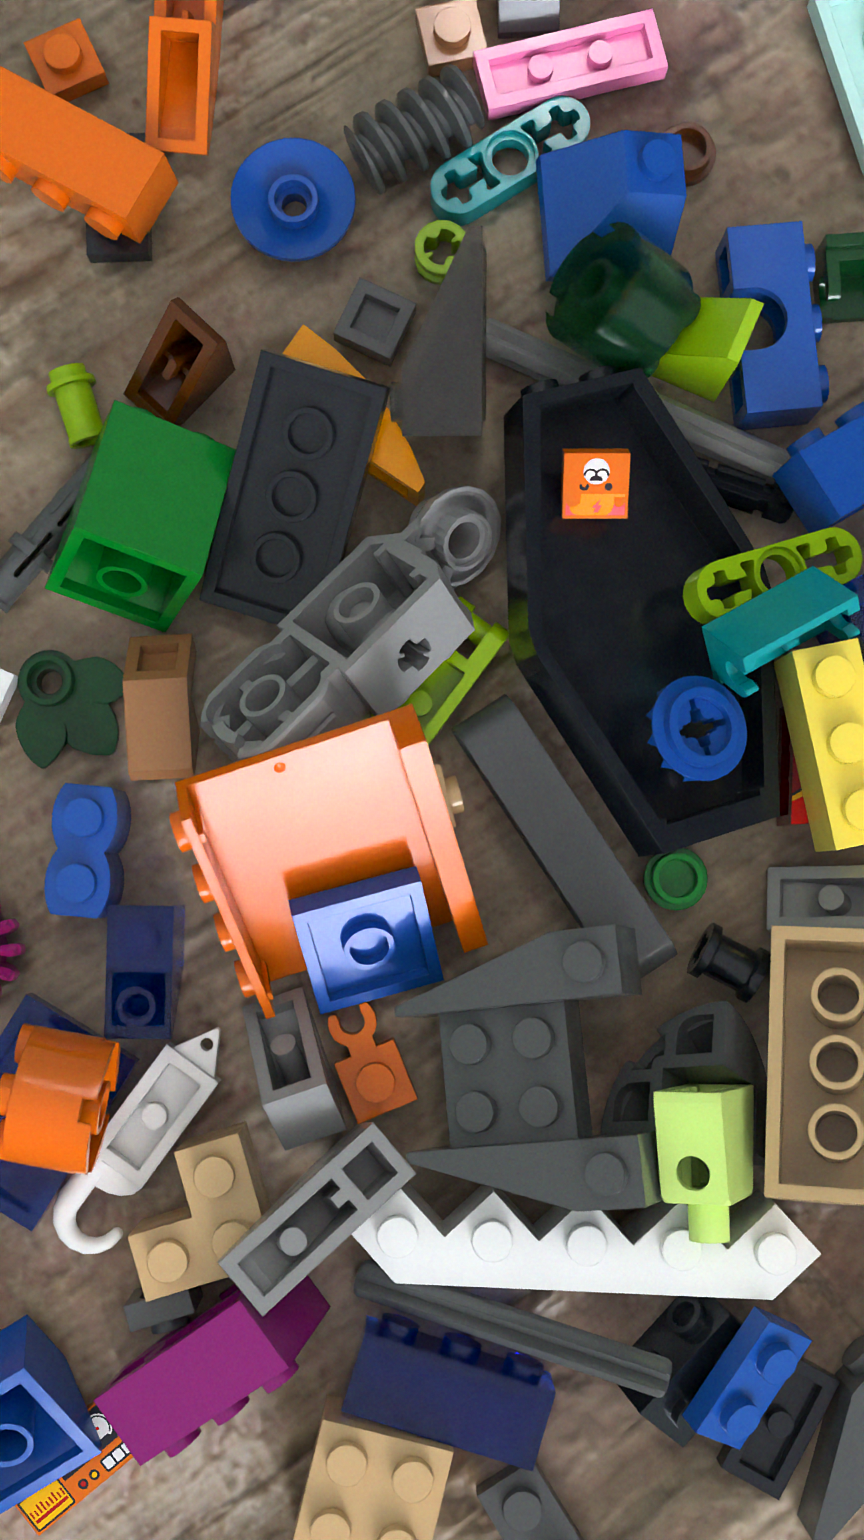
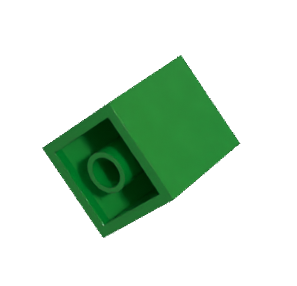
[45,400,236,633]

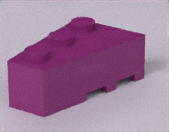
[93,1275,331,1466]

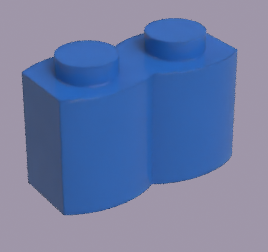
[44,783,131,919]

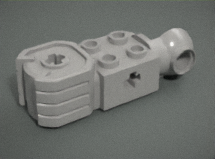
[200,485,501,763]

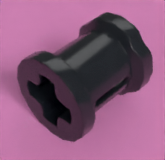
[687,923,771,1003]

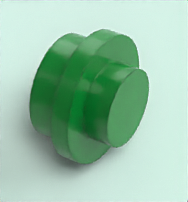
[643,848,708,910]

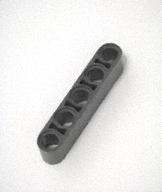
[452,694,678,979]

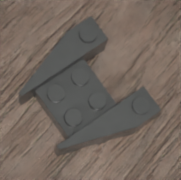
[394,924,663,1212]

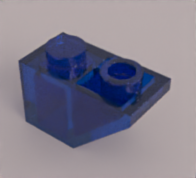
[104,904,185,1039]

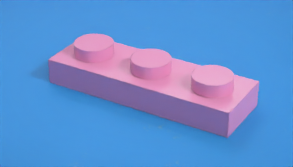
[473,9,668,121]

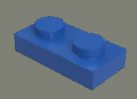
[682,1306,812,1450]

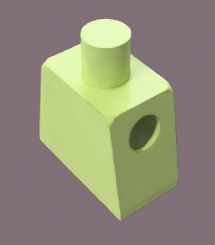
[653,1084,754,1244]

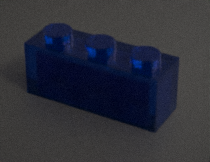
[341,1313,556,1471]

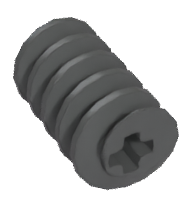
[344,64,485,195]

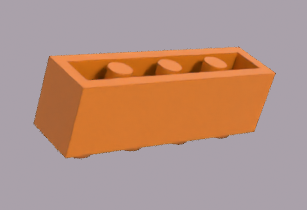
[0,66,179,244]

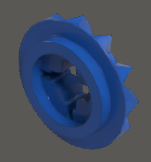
[645,675,747,782]

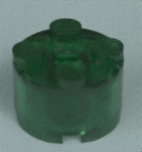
[546,222,701,378]

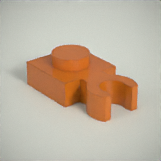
[328,1002,418,1124]

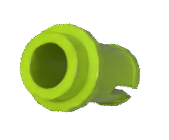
[46,363,103,449]

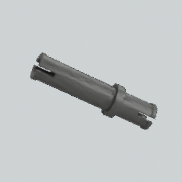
[0,448,94,613]

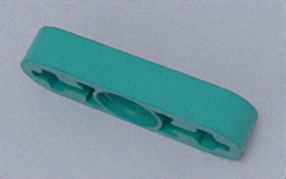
[430,96,590,226]

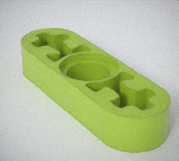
[683,527,862,624]

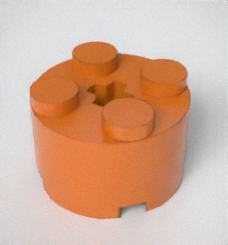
[0,1023,121,1175]

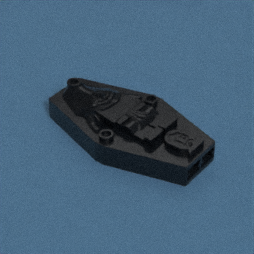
[503,365,780,857]

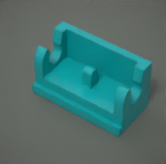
[702,566,860,697]

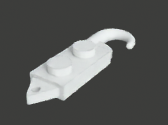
[53,1027,222,1254]

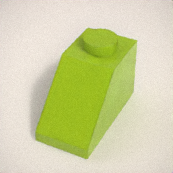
[644,297,764,402]

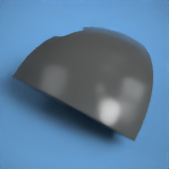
[600,1000,767,1166]

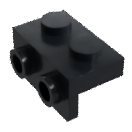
[617,1296,743,1447]

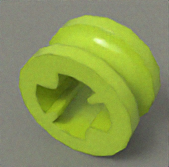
[415,220,470,285]

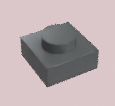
[333,278,416,366]
[123,1286,203,1334]

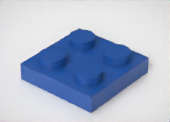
[288,866,444,1015]

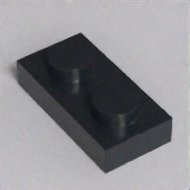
[716,1357,840,1500]

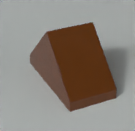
[123,297,236,426]

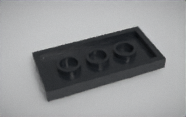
[199,349,391,625]

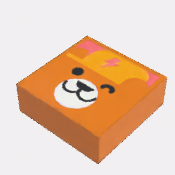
[560,448,631,519]

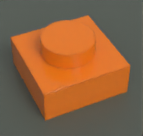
[23,18,109,102]

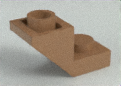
[122,633,200,781]

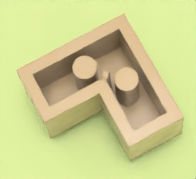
[128,1121,271,1302]

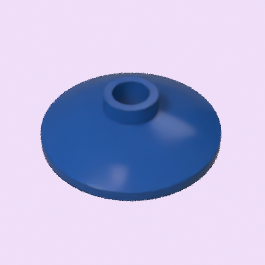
[231,138,356,262]

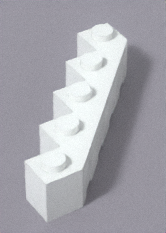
[351,1182,821,1300]

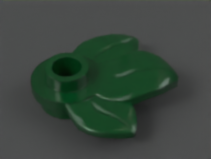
[15,650,124,769]

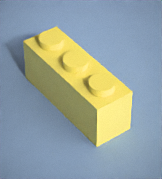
[774,638,864,852]

